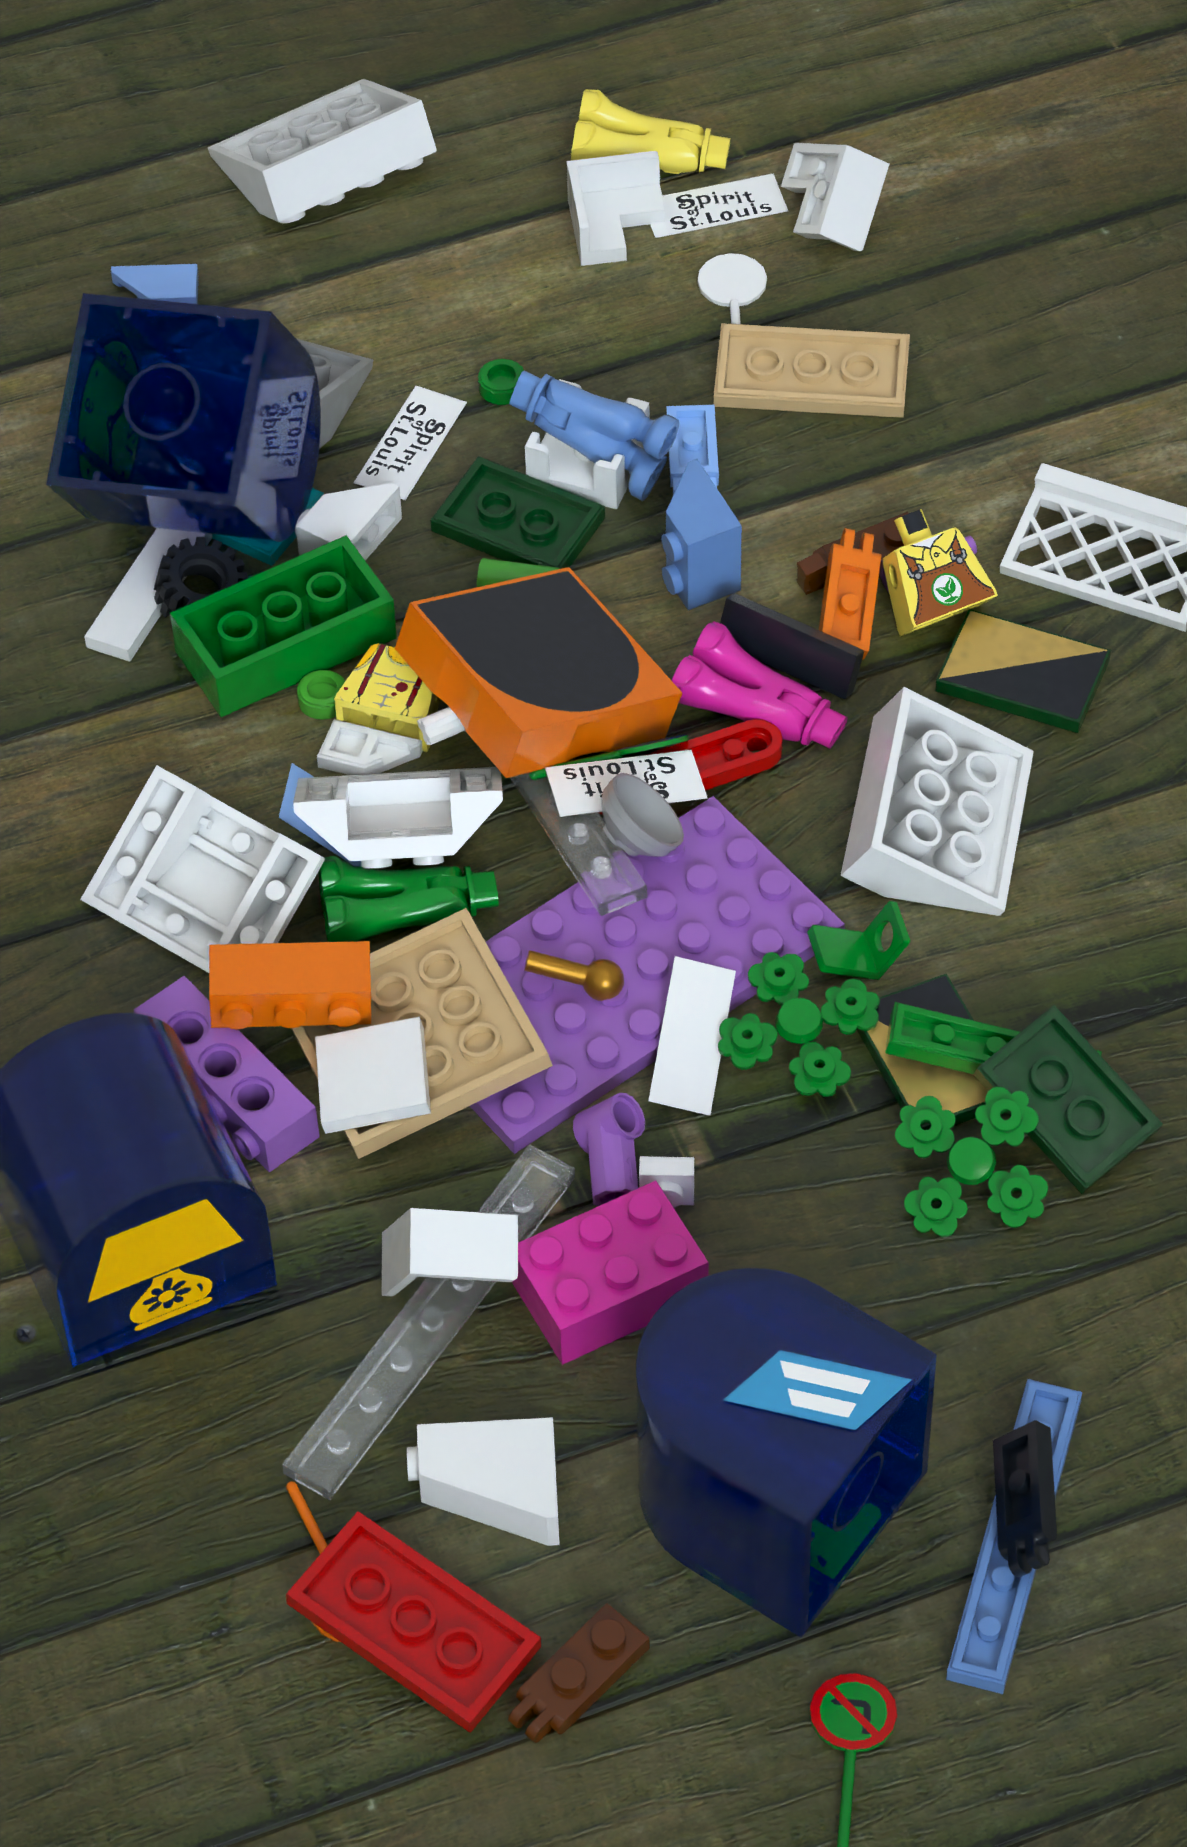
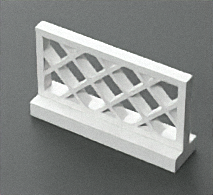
[1000,463,1187,632]

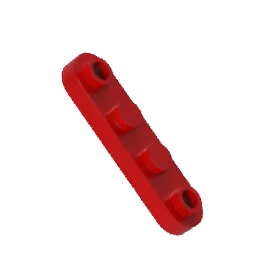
[598,719,782,815]

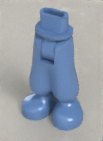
[509,371,679,501]

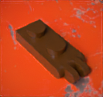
[508,1603,650,1743]

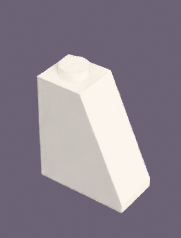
[407,1417,559,1546]

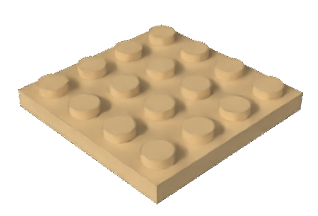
[291,908,553,1159]

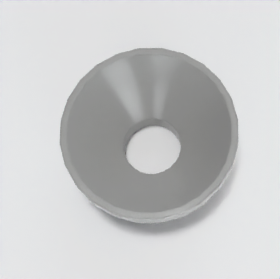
[602,773,684,857]

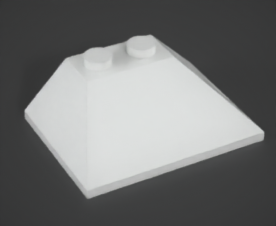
[80,765,325,973]
[293,767,503,868]

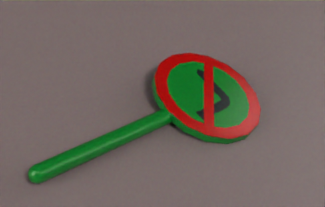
[809,1673,897,1847]

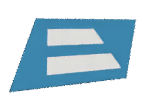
[723,1350,912,1430]

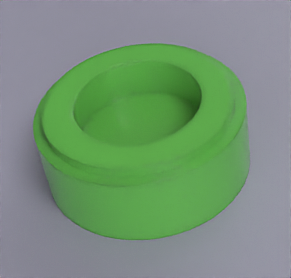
[297,670,345,720]

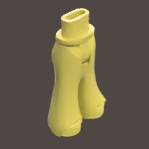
[571,89,731,174]

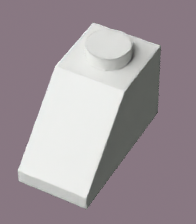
[295,482,402,561]

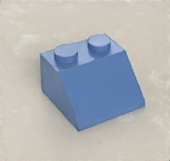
[661,459,742,610]

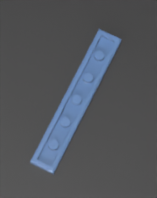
[946,1379,1082,1694]

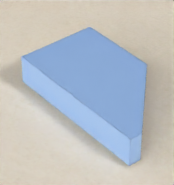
[111,264,199,310]

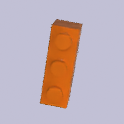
[209,941,371,1029]

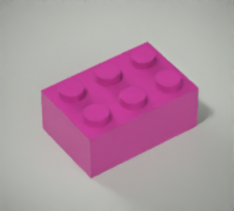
[512,1180,709,1365]

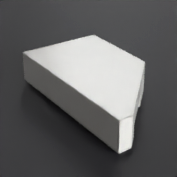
[317,719,423,775]

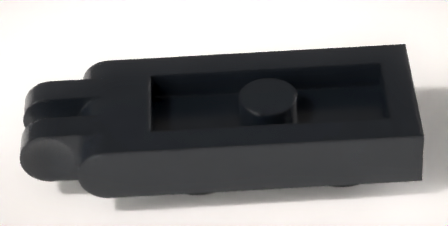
[993,1420,1057,1577]

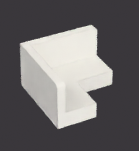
[781,143,889,251]
[567,151,665,266]
[382,1208,518,1296]

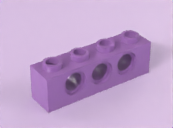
[134,976,320,1172]

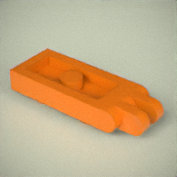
[819,528,881,660]

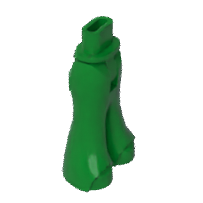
[318,856,499,942]

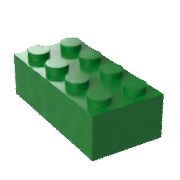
[170,535,397,717]

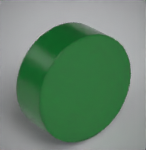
[478,359,524,405]

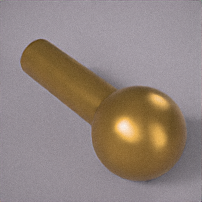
[524,950,624,1001]

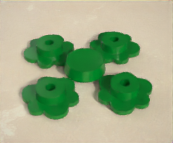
[718,952,880,1097]
[895,1087,1048,1237]

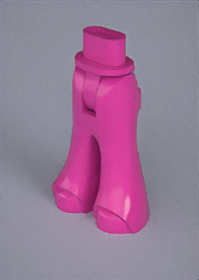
[672,621,848,749]

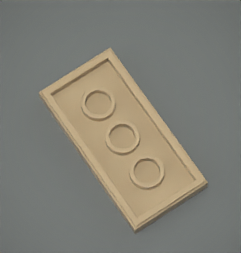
[714,323,910,418]

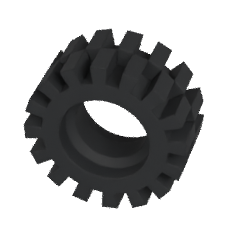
[154,537,248,618]

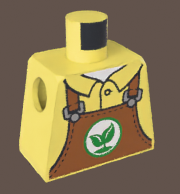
[883,509,998,636]

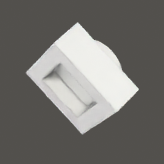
[639,1156,694,1207]

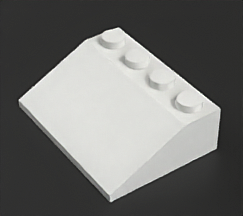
[207,79,437,224]
[841,687,1034,916]

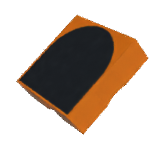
[395,567,682,778]

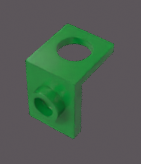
[807,901,910,980]

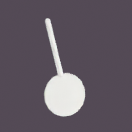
[697,253,767,324]

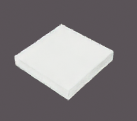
[315,1017,431,1134]

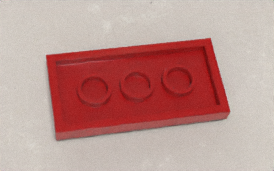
[286,1511,541,1733]

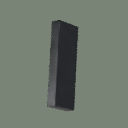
[720,593,864,699]

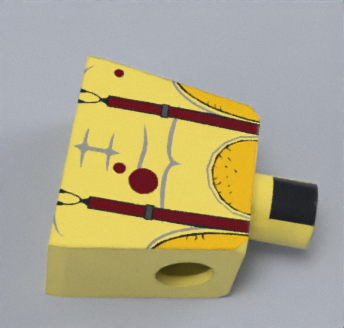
[334,643,440,752]

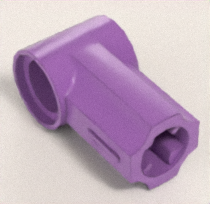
[573,1093,645,1206]

